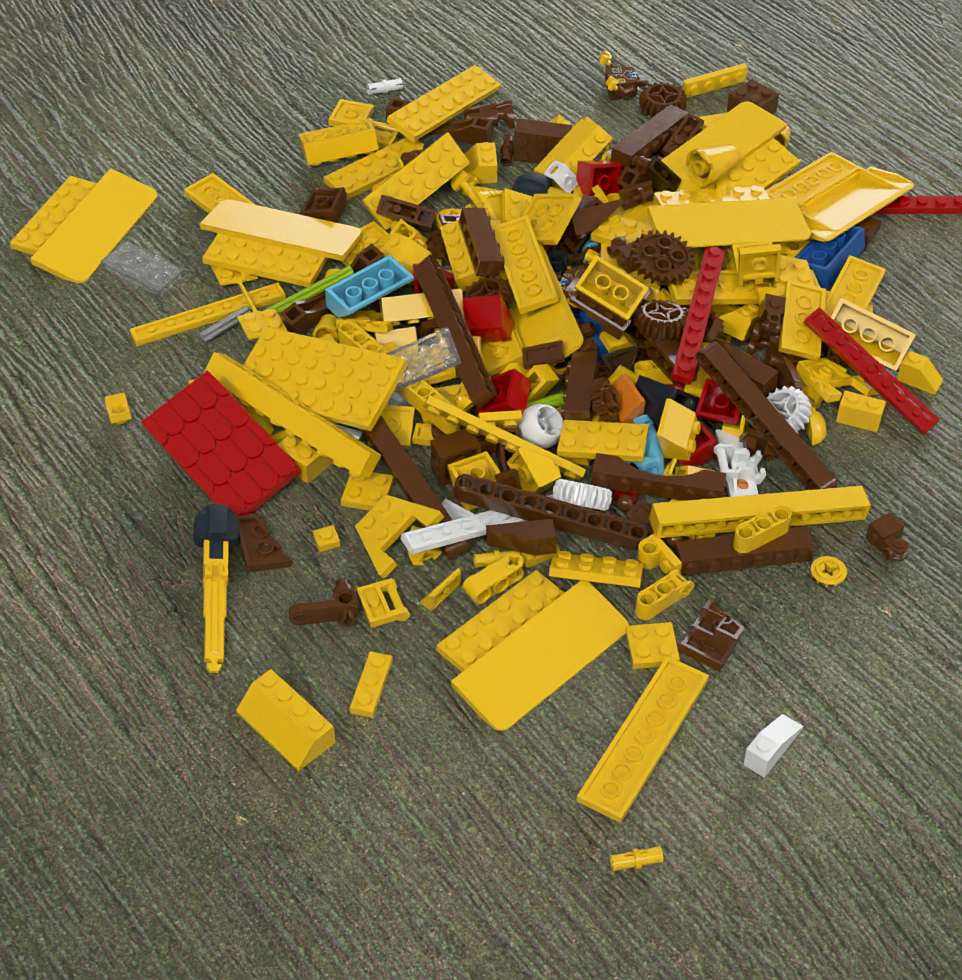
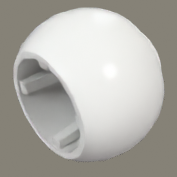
[518,404,563,449]

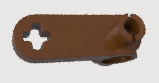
[765,351,803,391]
[288,578,358,626]

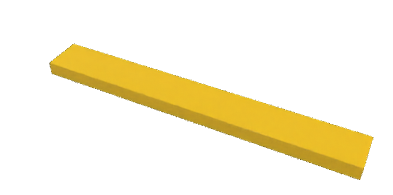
[129,282,286,347]

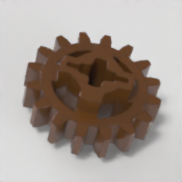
[590,377,620,422]

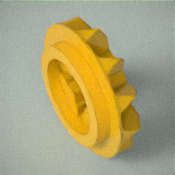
[810,556,847,587]

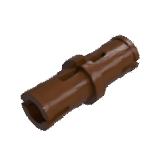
[500,133,514,166]

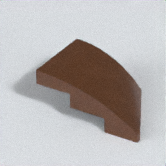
[678,597,745,672]

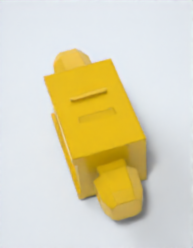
[390,219,428,249]

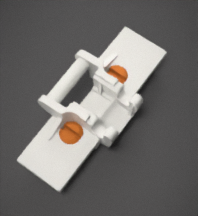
[714,430,766,497]

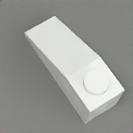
[744,714,803,778]

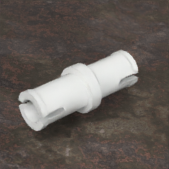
[366,78,403,95]

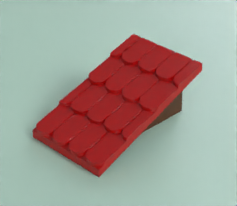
[141,370,301,516]

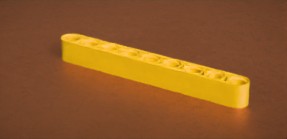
[337,320,461,434]

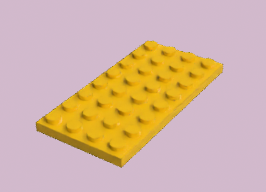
[243,327,408,431]

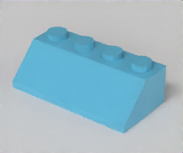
[325,255,414,318]

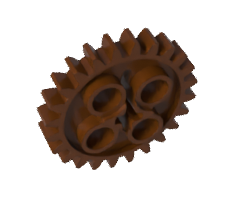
[630,230,696,287]

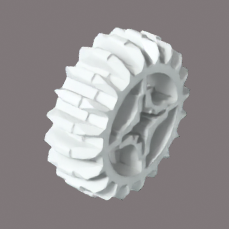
[767,386,812,434]
[552,479,612,511]

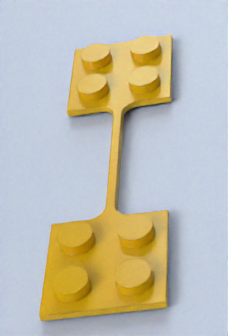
[210,265,287,340]

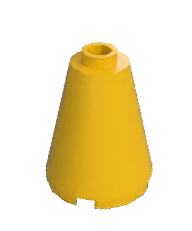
[686,145,739,186]

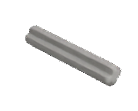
[199,306,251,342]

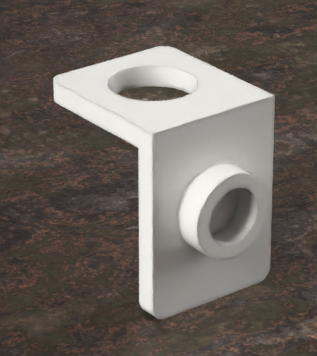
[544,160,578,193]

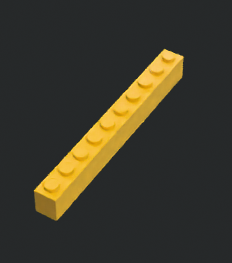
[204,352,381,479]
[649,486,871,538]

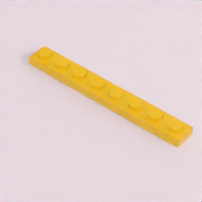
[423,395,586,481]

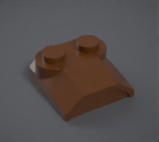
[299,187,347,223]

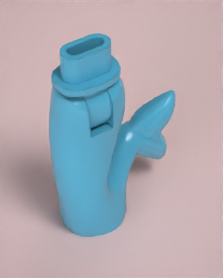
[625,414,664,475]

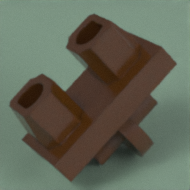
[619,180,654,210]
[575,319,597,352]
[739,427,776,461]

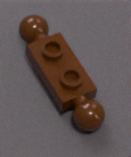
[617,494,683,548]

